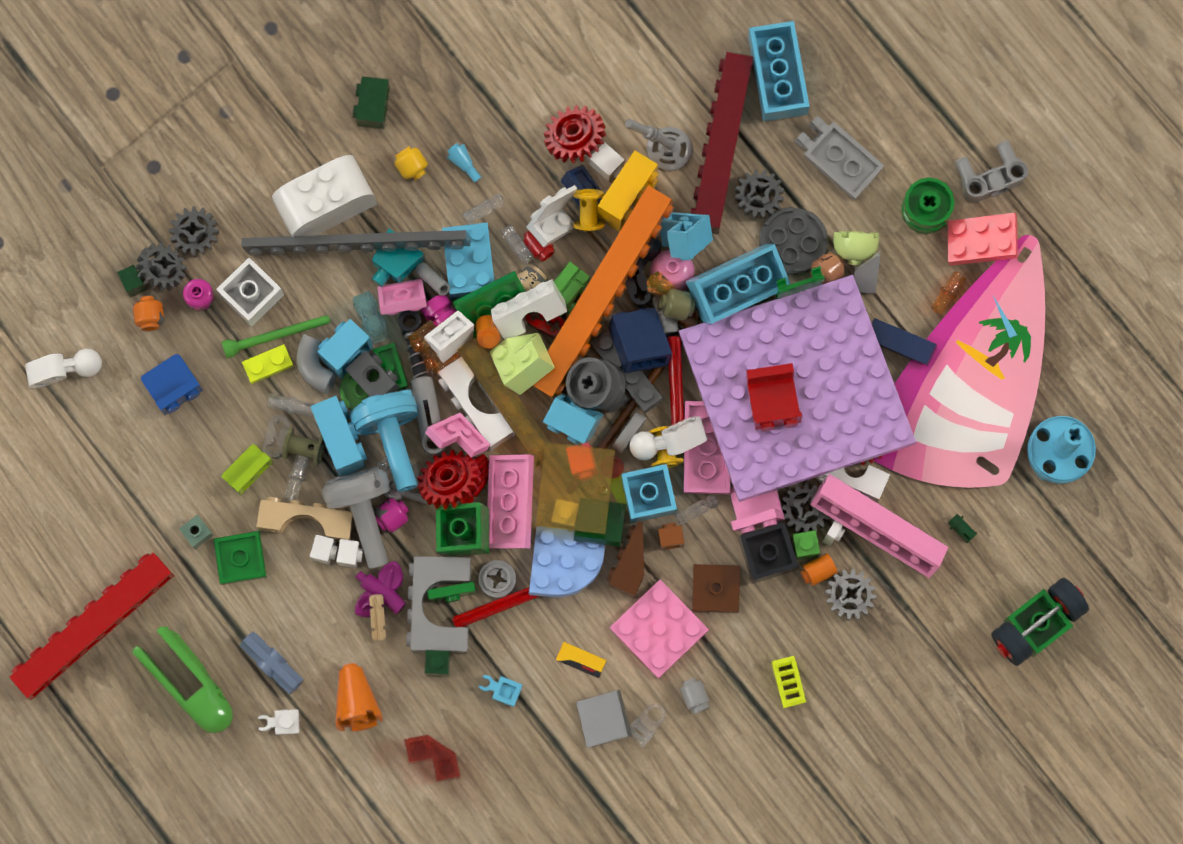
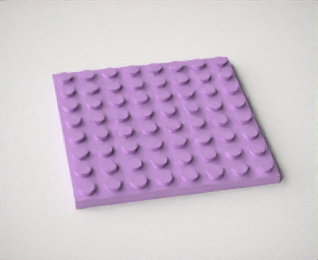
[679,275,916,502]

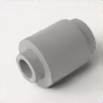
[680,678,710,715]

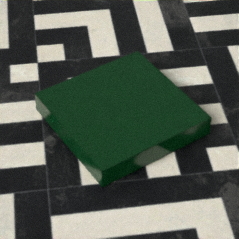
[574,498,627,547]

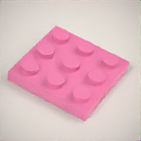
[610,580,709,679]

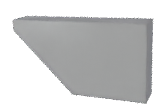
[854,252,880,293]

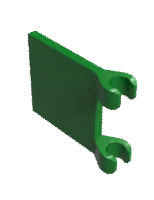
[776,266,825,299]

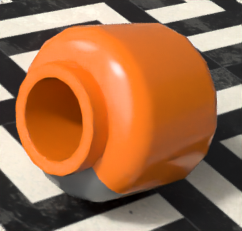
[133,296,164,331]

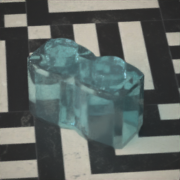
[353,291,388,344]

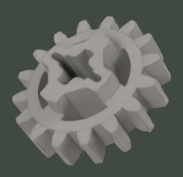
[825,569,876,620]

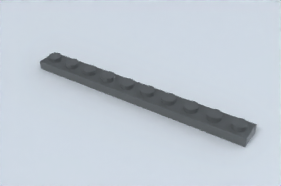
[241,230,471,256]

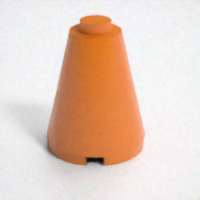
[335,663,383,732]

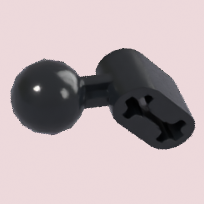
[625,237,662,309]

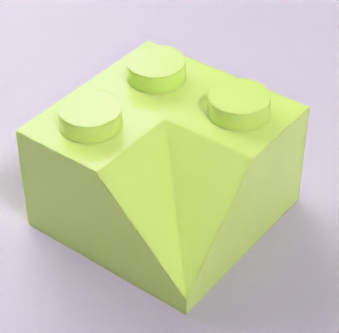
[490,333,555,395]

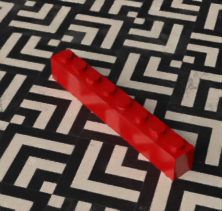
[9,552,175,700]

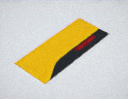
[556,642,606,678]

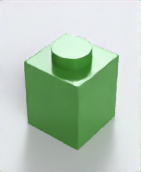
[791,530,820,561]

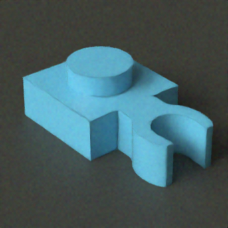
[479,675,523,707]

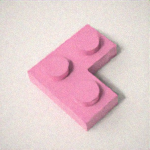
[425,413,490,458]

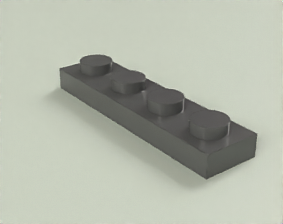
[590,330,663,414]

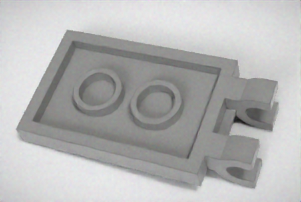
[794,115,884,200]

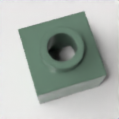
[179,515,214,549]

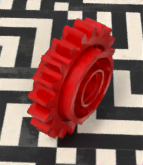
[543,105,606,164]
[417,450,481,510]

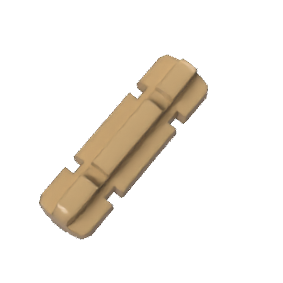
[369,594,386,641]

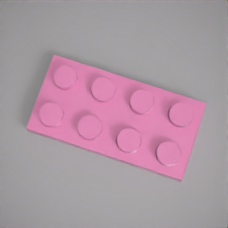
[683,401,730,495]
[487,454,534,549]

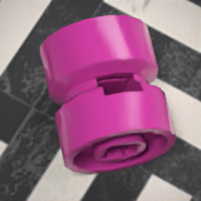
[421,295,457,329]

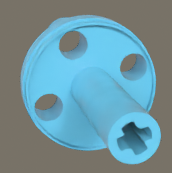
[350,390,418,492]
[1027,416,1096,484]

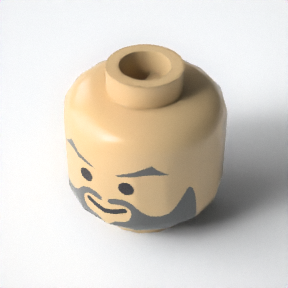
[518,266,547,291]

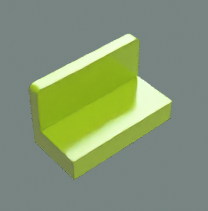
[221,444,273,495]

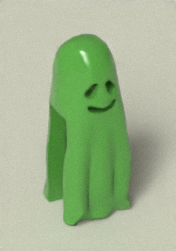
[132,626,233,733]

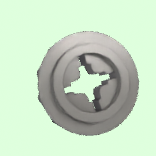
[479,560,516,598]

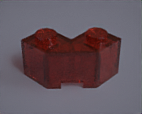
[404,734,461,783]

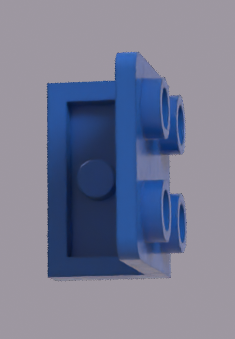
[141,354,203,416]

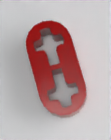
[525,312,565,339]

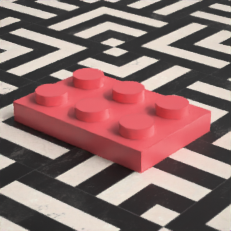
[948,213,1018,266]

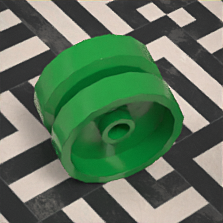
[901,177,955,234]

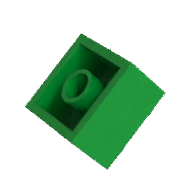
[436,502,489,557]

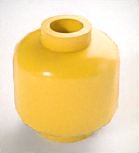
[394,146,428,181]

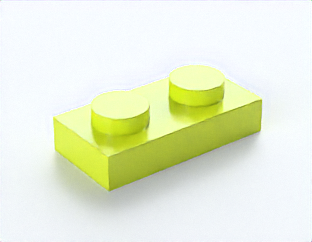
[242,344,294,384]

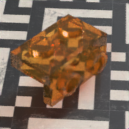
[408,320,458,374]

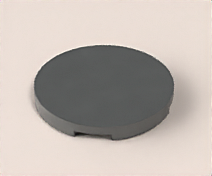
[759,207,828,275]

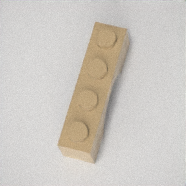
[256,497,354,541]

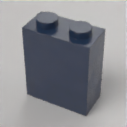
[608,308,672,373]

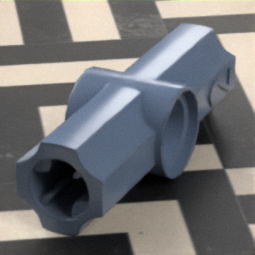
[239,631,304,694]

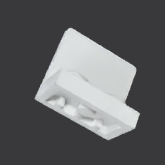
[527,185,577,247]

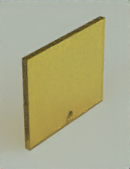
[536,442,615,534]

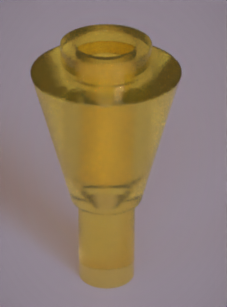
[647,271,680,295]

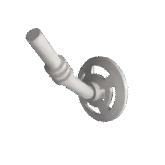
[625,119,692,171]

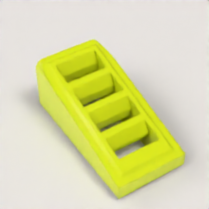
[771,656,806,709]

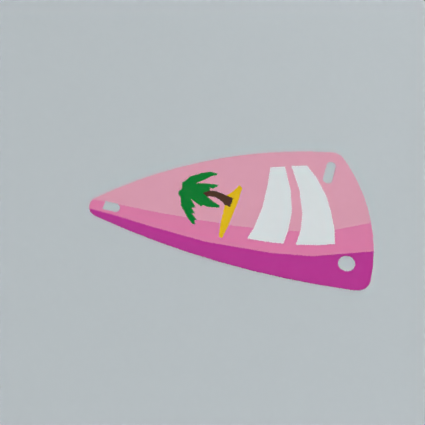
[873,235,1045,488]

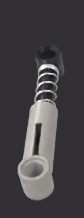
[398,310,446,458]

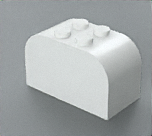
[272,155,377,237]

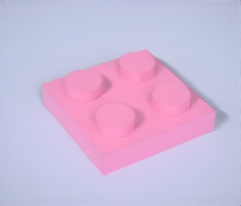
[377,279,427,315]

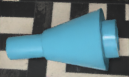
[446,143,481,183]

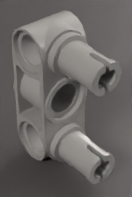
[955,140,1028,203]

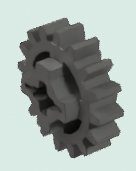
[735,169,784,220]
[169,206,219,257]
[135,243,186,292]
[782,483,830,533]

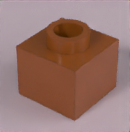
[658,523,684,551]

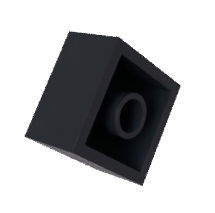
[738,522,799,584]

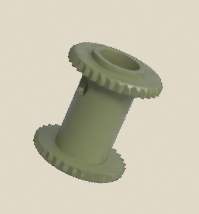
[282,427,325,466]

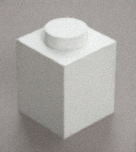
[589,142,625,182]

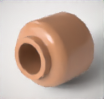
[810,252,845,285]

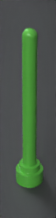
[221,315,330,359]

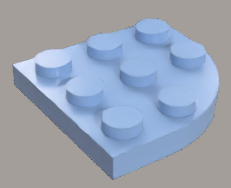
[529,526,605,597]

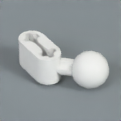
[25,348,102,388]
[630,416,707,461]

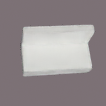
[424,311,474,365]

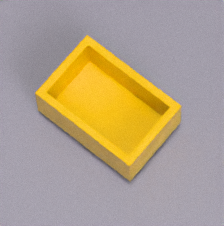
[597,150,659,232]

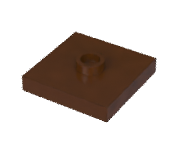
[692,564,740,613]

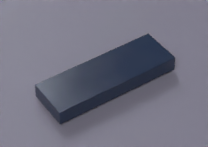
[872,318,937,366]

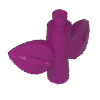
[355,561,407,618]

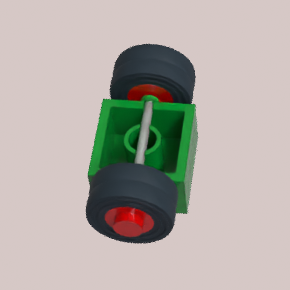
[991,578,1089,666]

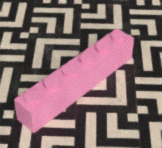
[810,474,948,578]

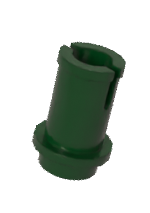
[948,514,977,543]

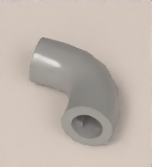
[296,334,336,394]

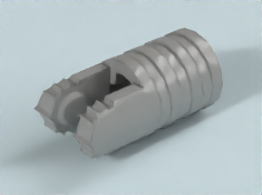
[652,294,679,337]

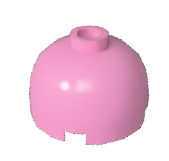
[649,250,695,295]

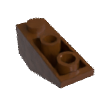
[607,521,644,599]

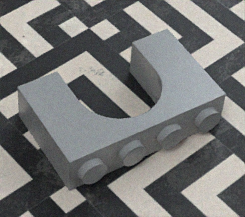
[406,556,471,654]

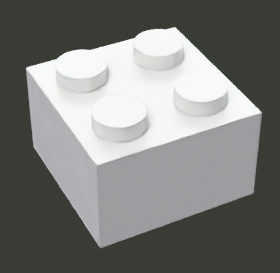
[216,258,284,327]

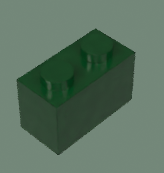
[353,76,390,129]

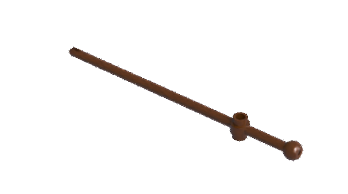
[567,309,701,494]

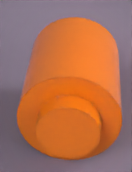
[475,315,500,349]
[800,553,838,586]

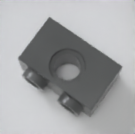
[345,350,400,397]

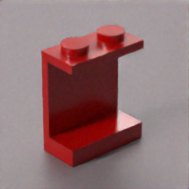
[746,363,802,432]

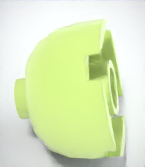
[833,231,879,265]

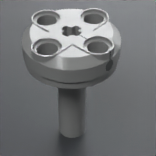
[321,466,390,568]

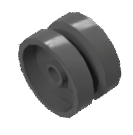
[566,357,626,410]

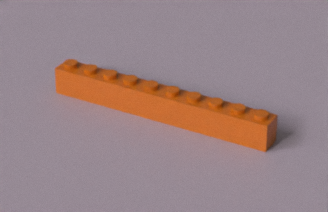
[533,185,674,399]

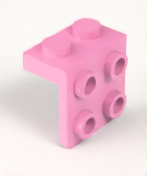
[730,487,785,535]

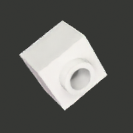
[310,535,338,565]
[336,539,364,568]

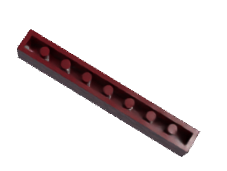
[690,52,753,234]

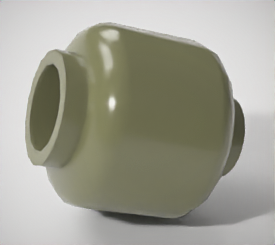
[659,289,695,321]

